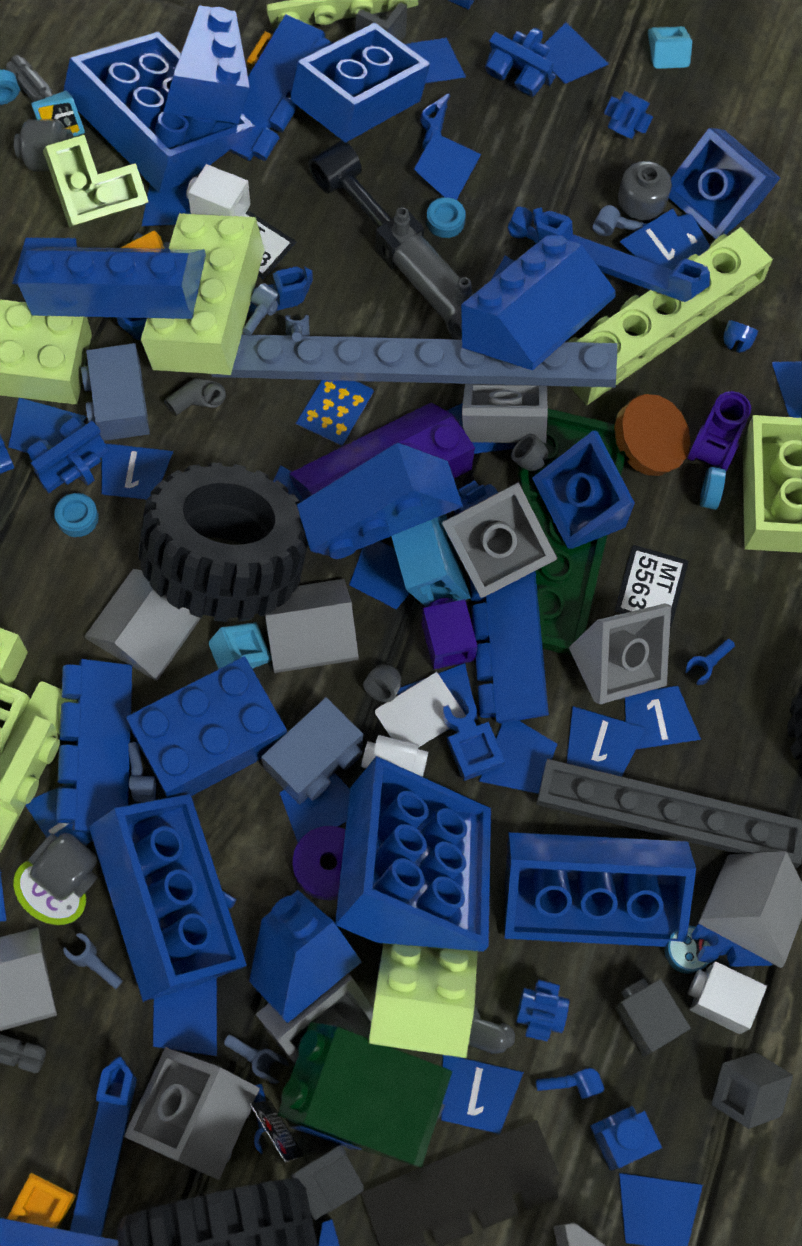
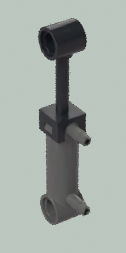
[308,140,474,340]

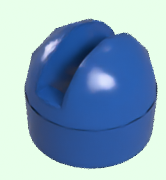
[723,320,759,353]

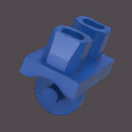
[485,27,556,97]
[27,417,109,493]

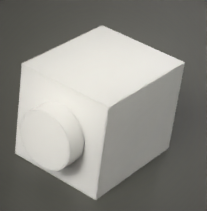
[186,164,250,217]
[688,961,767,1034]

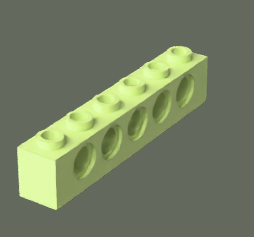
[568,227,773,406]

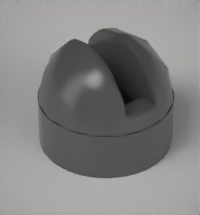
[511,434,548,471]
[363,664,401,702]

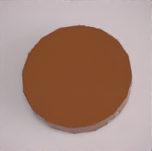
[614,394,691,476]

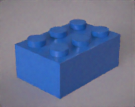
[290,23,430,143]
[126,656,287,798]

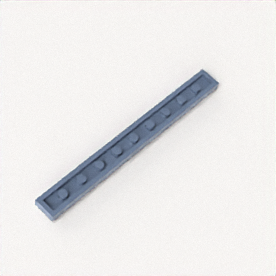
[211,335,618,388]

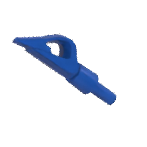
[420,94,450,150]

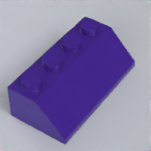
[289,403,475,500]

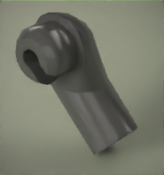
[164,378,226,416]
[469,1005,515,1054]

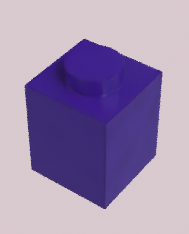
[422,598,478,670]

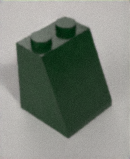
[277,1022,453,1168]

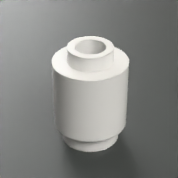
[361,735,428,777]

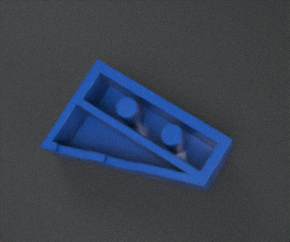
[163,5,250,124]
[297,442,463,559]

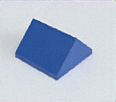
[532,431,635,549]

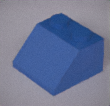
[669,128,780,239]
[249,890,361,1024]

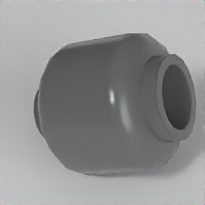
[14,119,74,172]
[618,161,672,220]
[28,833,98,901]

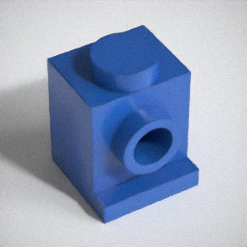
[590,1106,662,1171]

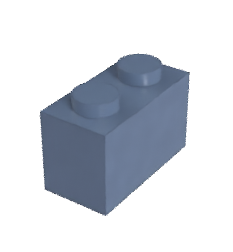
[81,343,150,441]
[261,697,363,805]

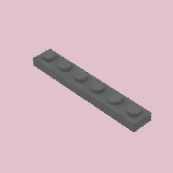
[536,759,802,868]

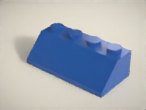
[461,235,615,370]
[17,247,206,319]
[89,794,247,1002]
[504,832,696,947]

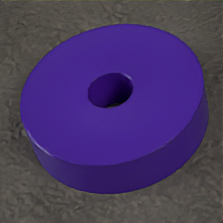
[293,826,345,900]

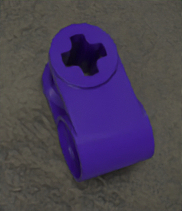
[687,391,751,472]

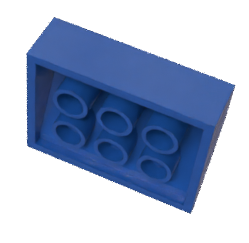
[63,32,255,193]
[335,756,491,952]

